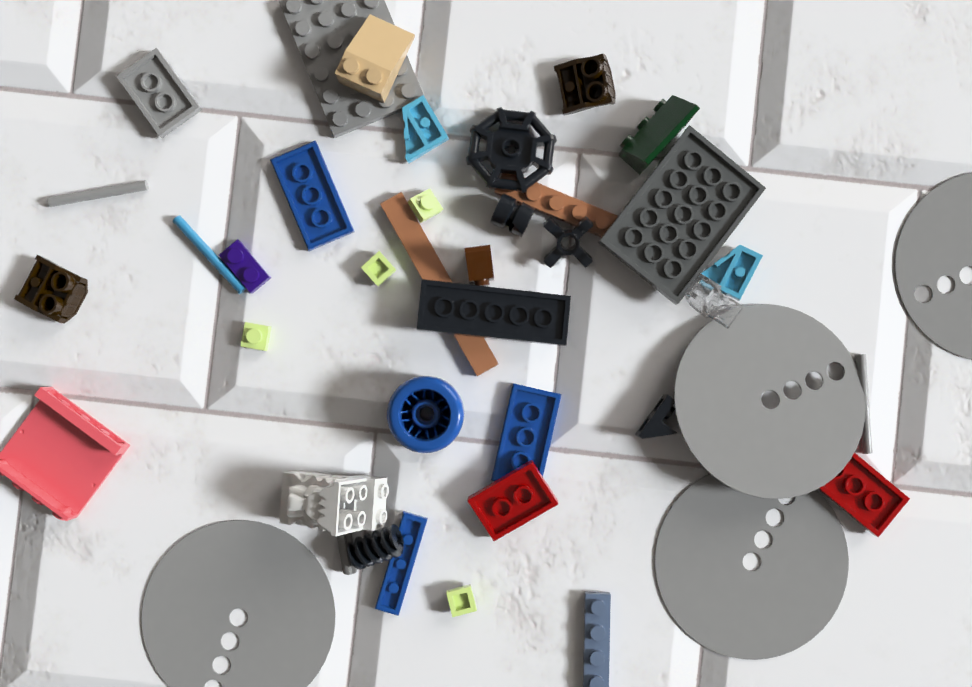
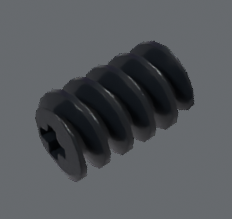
[347,524,404,570]

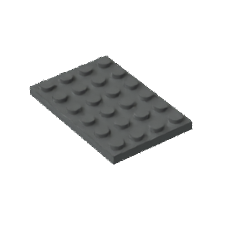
[598,125,766,305]

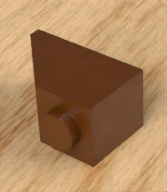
[465,245,494,286]

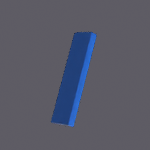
[375,511,428,616]

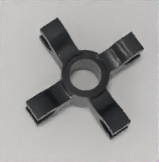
[543,216,593,268]

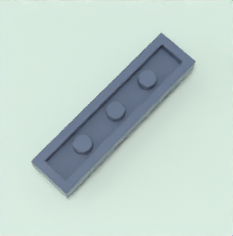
[583,592,611,687]

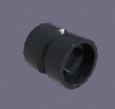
[490,193,535,238]

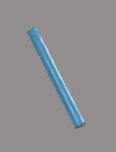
[173,215,246,294]

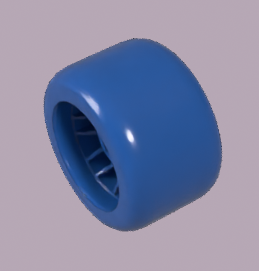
[387,376,464,453]

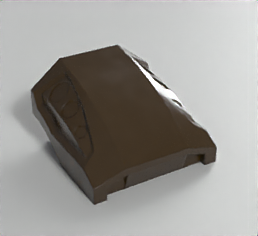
[554,54,616,115]
[14,255,88,324]

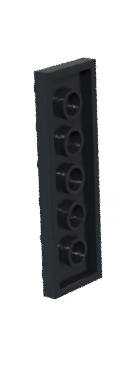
[416,279,571,346]

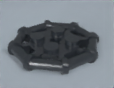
[466,107,557,193]

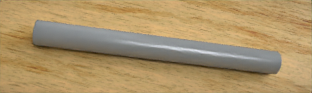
[47,180,149,207]
[856,354,873,454]

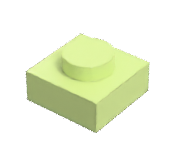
[407,189,443,223]
[361,251,397,287]
[240,322,271,351]
[446,584,477,617]

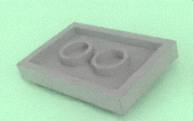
[116,48,202,138]

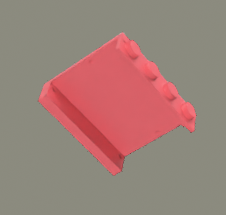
[0,387,130,521]

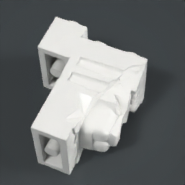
[279,471,389,536]

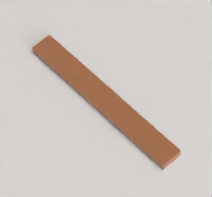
[380,192,498,376]

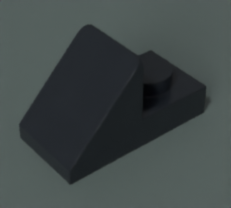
[635,394,677,439]

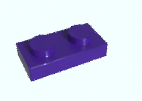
[219,239,271,294]

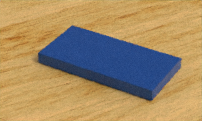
[270,141,355,251]
[491,383,561,481]

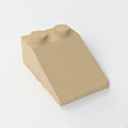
[335,14,415,103]

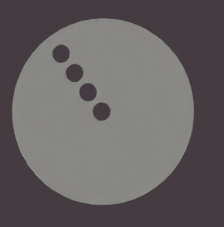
[895,173,972,360]
[674,304,865,499]
[655,474,849,660]
[141,520,336,687]

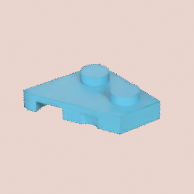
[402,95,449,163]
[697,245,763,301]

